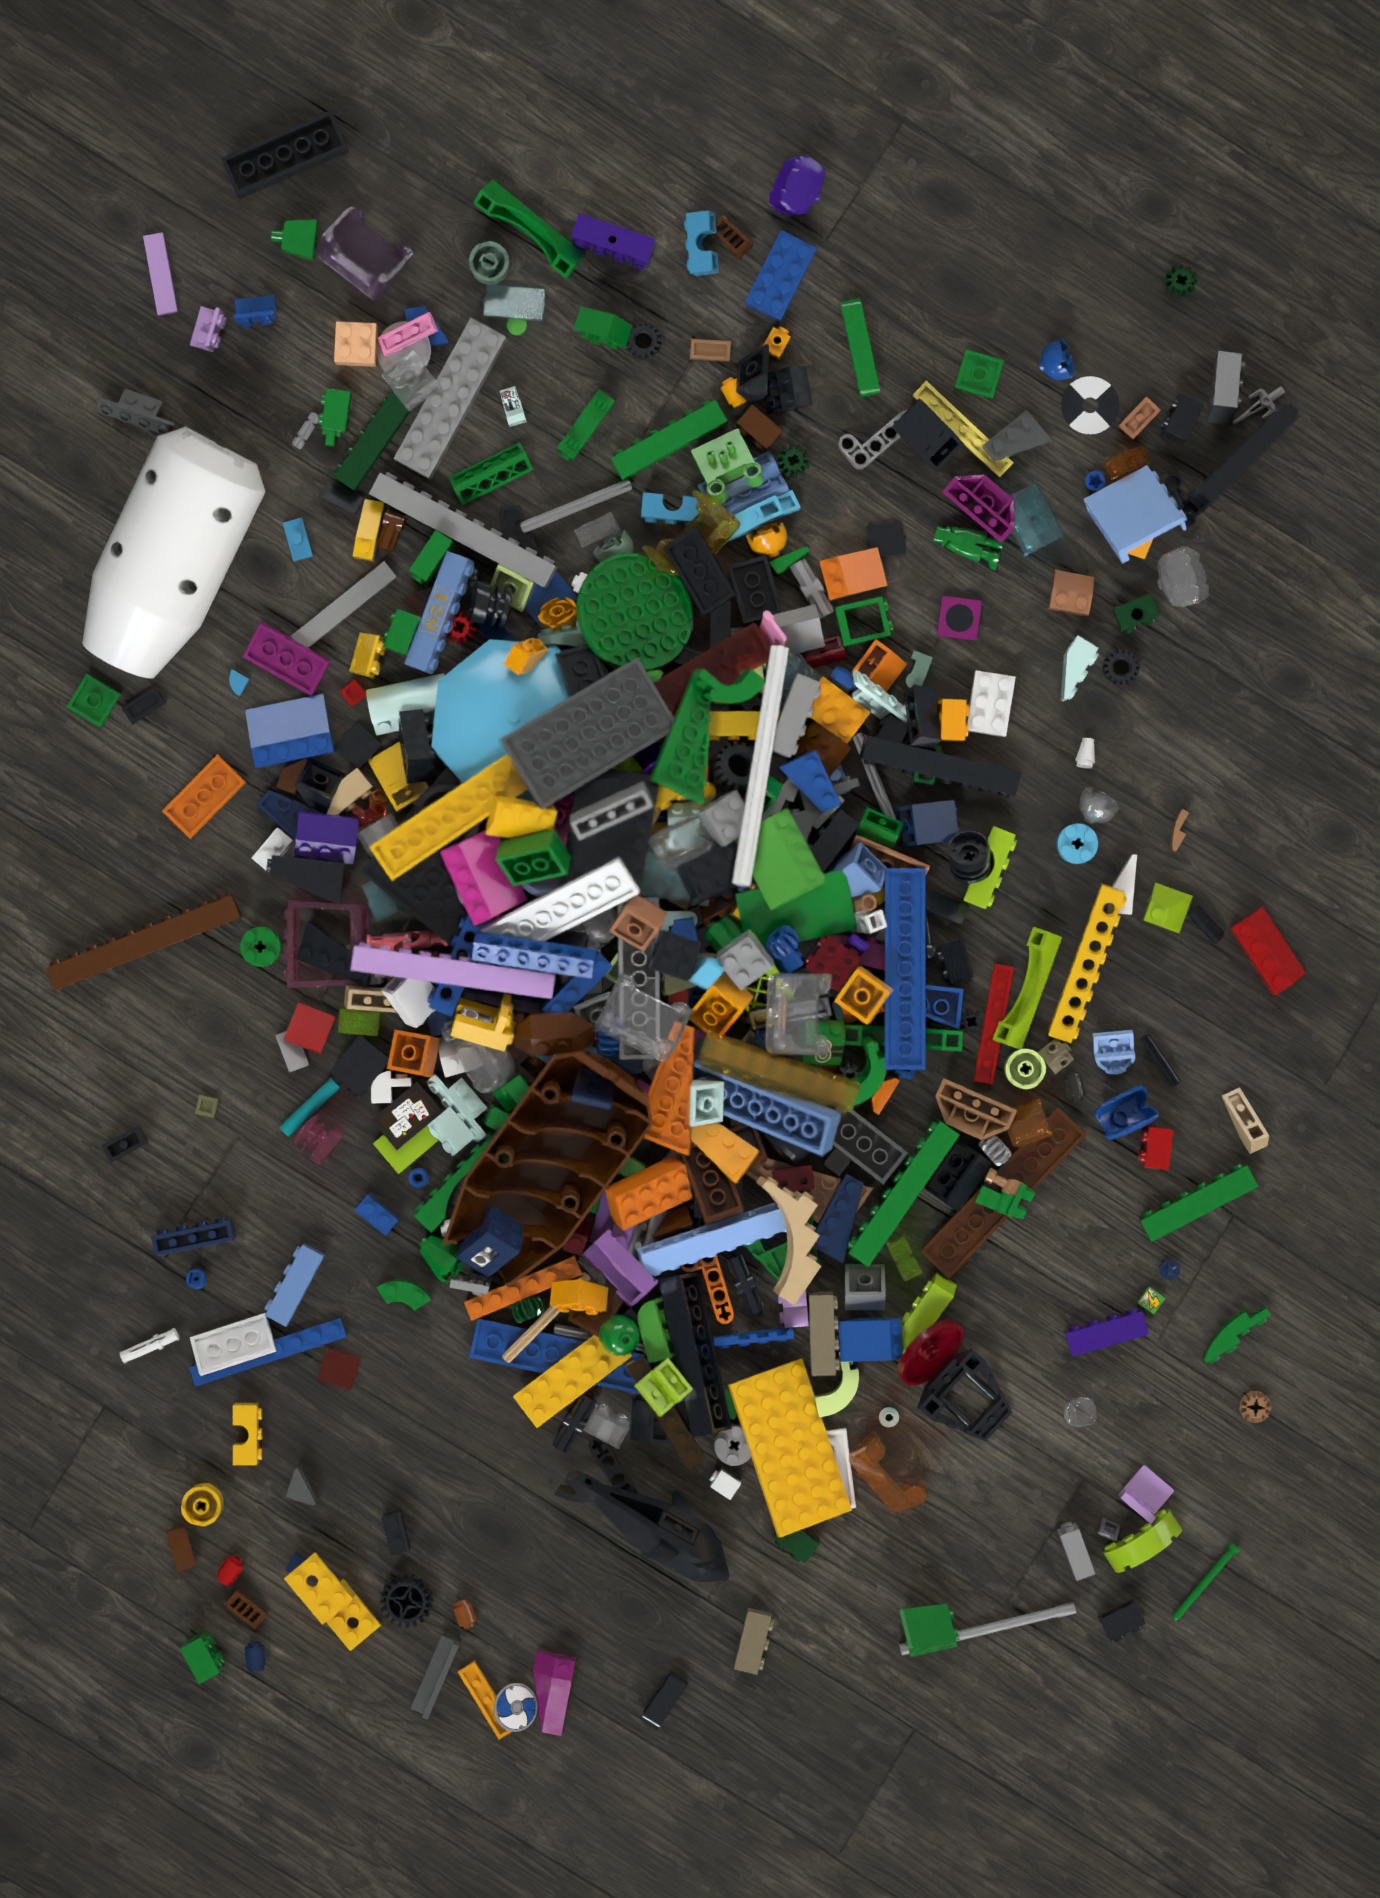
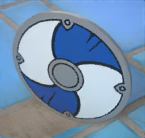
[494,1683,538,1732]

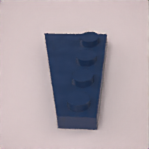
[812,1173,864,1263]

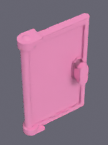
[752,611,787,662]

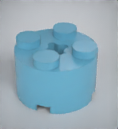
[1056,824,1098,864]

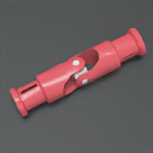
[367,930,448,951]

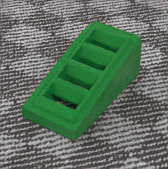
[768,547,809,576]

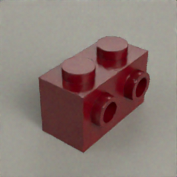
[771,1164,815,1194]

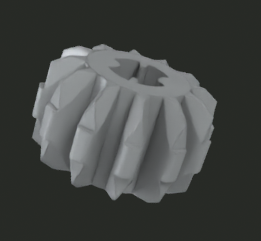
[979,1135,1012,1166]

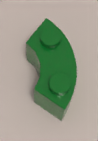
[493,1074,530,1113]
[376,1279,433,1311]

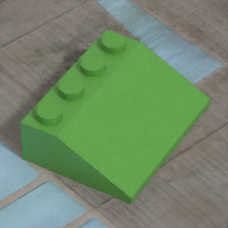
[734,808,825,910]

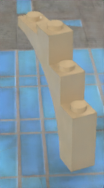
[757,1176,821,1306]

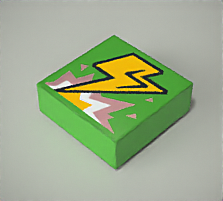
[1137,1286,1165,1314]

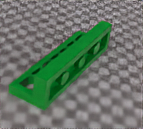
[448,442,533,505]

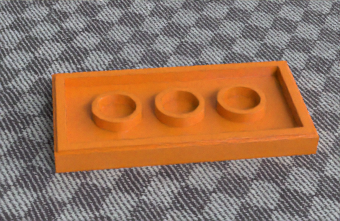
[162,754,247,839]

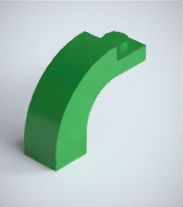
[692,669,766,704]
[840,1035,887,1107]

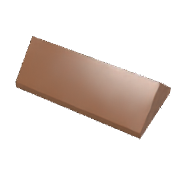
[849,835,930,881]

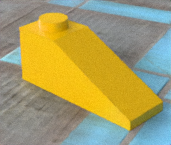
[353,499,385,562]

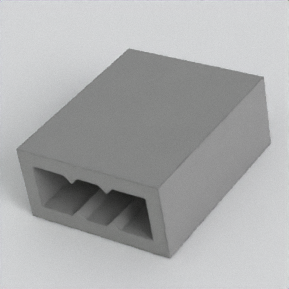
[773,604,825,656]
[1057,1522,1095,1581]

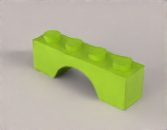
[963,826,1017,909]

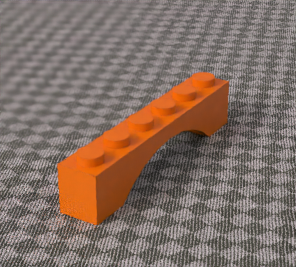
[464,1254,583,1321]

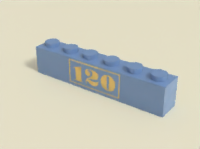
[404,551,475,675]

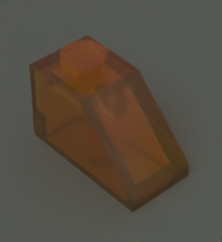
[1104,445,1151,480]

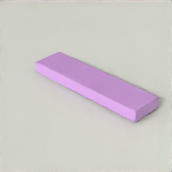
[143,232,178,316]

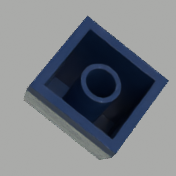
[894,800,960,848]

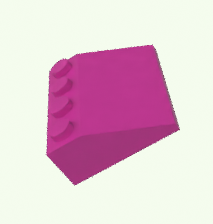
[439,830,528,926]

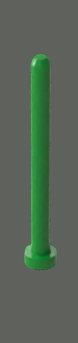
[1172,1542,1241,1621]

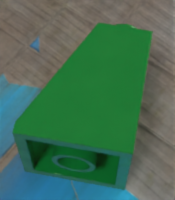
[900,1604,960,1657]

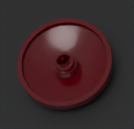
[897,1319,964,1386]

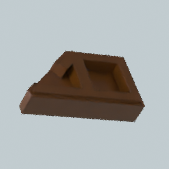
[276,759,308,794]

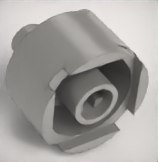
[714,1423,751,1466]

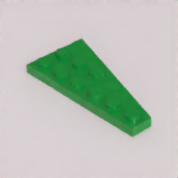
[650,669,712,805]

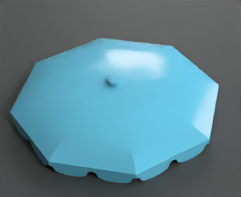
[431,639,569,802]

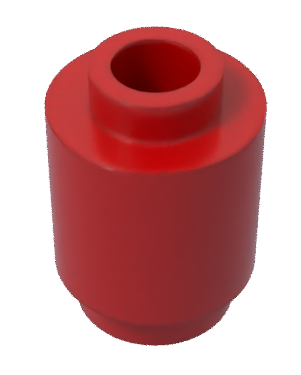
[216,1555,244,1586]

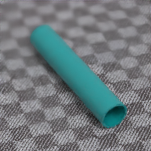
[279,1078,341,1137]

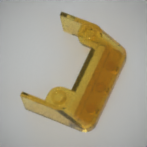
[642,490,741,576]

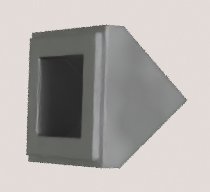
[1096,1518,1121,1541]

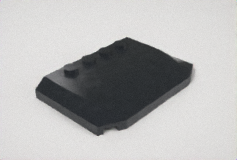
[566,768,659,896]

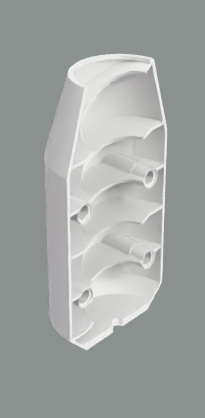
[82,427,266,678]

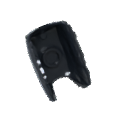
[757,1129,811,1166]

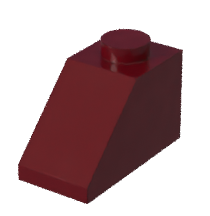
[563,1214,595,1256]

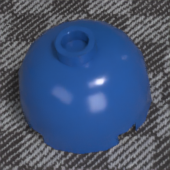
[1039,339,1074,381]

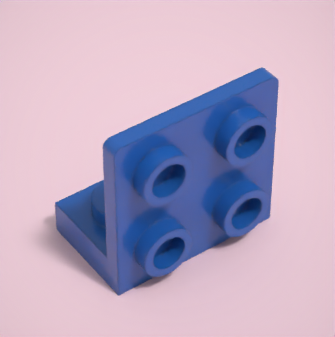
[233,295,278,327]

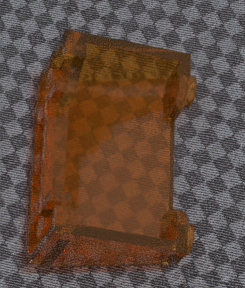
[849,1430,929,1513]

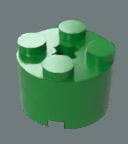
[240,927,283,967]

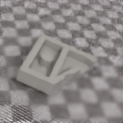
[450,1274,492,1296]

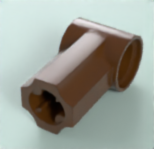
[376,509,407,552]

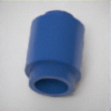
[828,666,857,694]

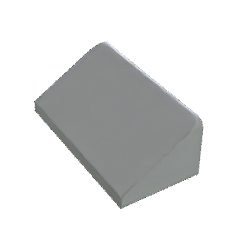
[275,1031,309,1073]

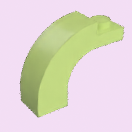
[815,1350,859,1417]

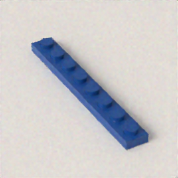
[189,1318,347,1386]

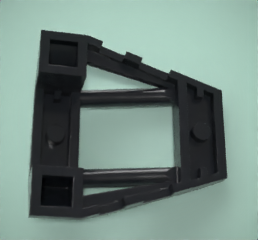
[917,1348,1012,1441]

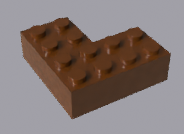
[678,1124,767,1226]

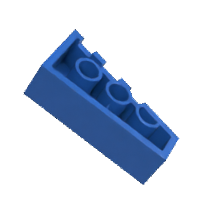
[883,980,964,1029]

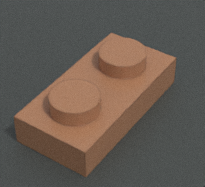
[1118,396,1161,440]

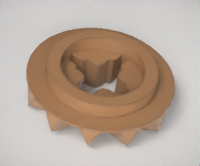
[1239,1391,1272,1423]

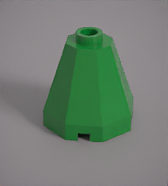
[419,1235,465,1284]

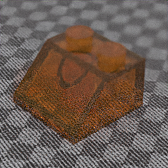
[1007,1097,1053,1148]

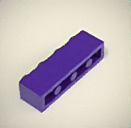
[1064,1308,1149,1357]

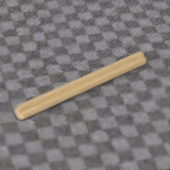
[502,1272,591,1363]

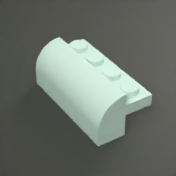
[366,673,445,735]

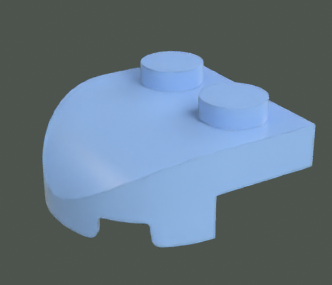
[1093,1030,1135,1074]

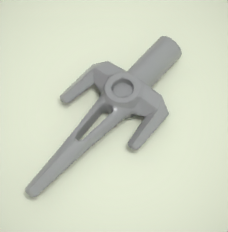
[1233,386,1285,424]

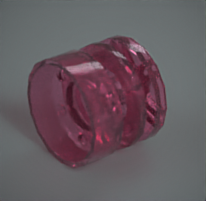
[293,1112,345,1166]

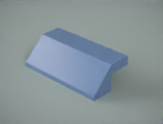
[698,451,789,524]

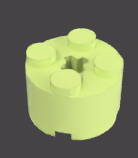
[1004,1048,1046,1089]

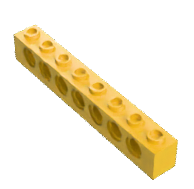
[1048,883,1127,1043]

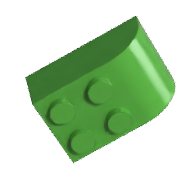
[638,1296,675,1363]

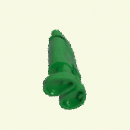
[934,526,1005,571]

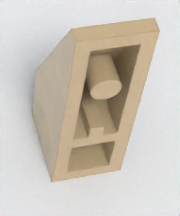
[1222,1087,1269,1154]

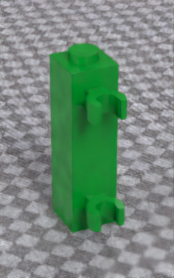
[557,389,615,462]

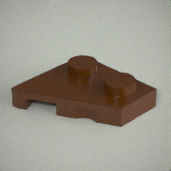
[699,888,738,926]

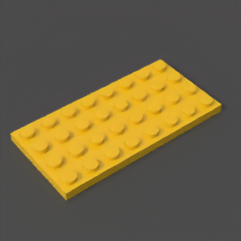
[728,1358,852,1538]

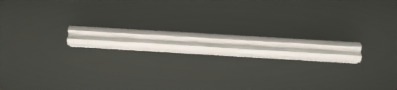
[732,645,789,886]

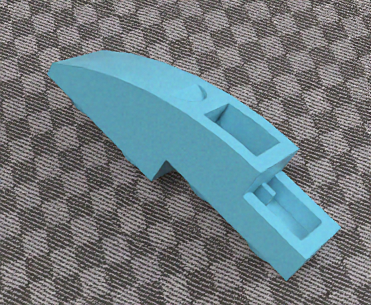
[719,490,801,542]

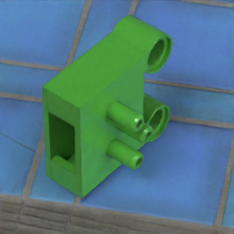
[691,428,764,504]

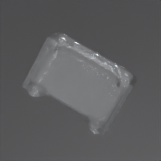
[766,973,831,1056]
[594,974,693,1061]

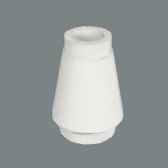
[1075,738,1095,768]

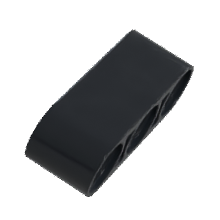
[640,1671,689,1730]

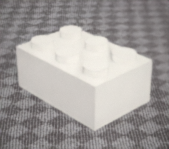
[966,670,1015,737]

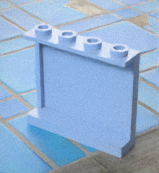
[1084,465,1187,563]

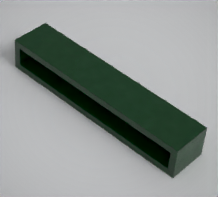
[334,378,423,492]

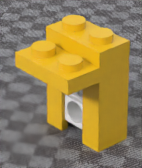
[450,993,516,1052]

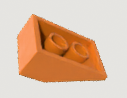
[819,547,888,602]

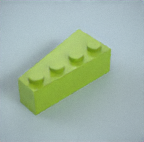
[901,1271,957,1353]

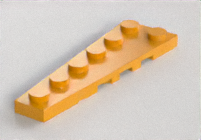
[691,1122,759,1184]

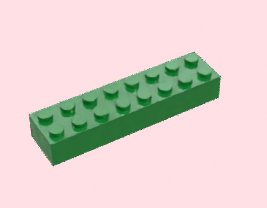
[847,1119,960,1267]

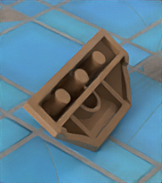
[935,1078,1017,1140]

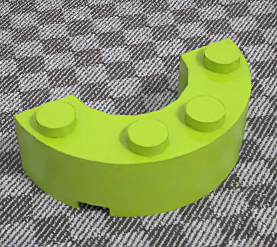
[1102,1509,1182,1573]

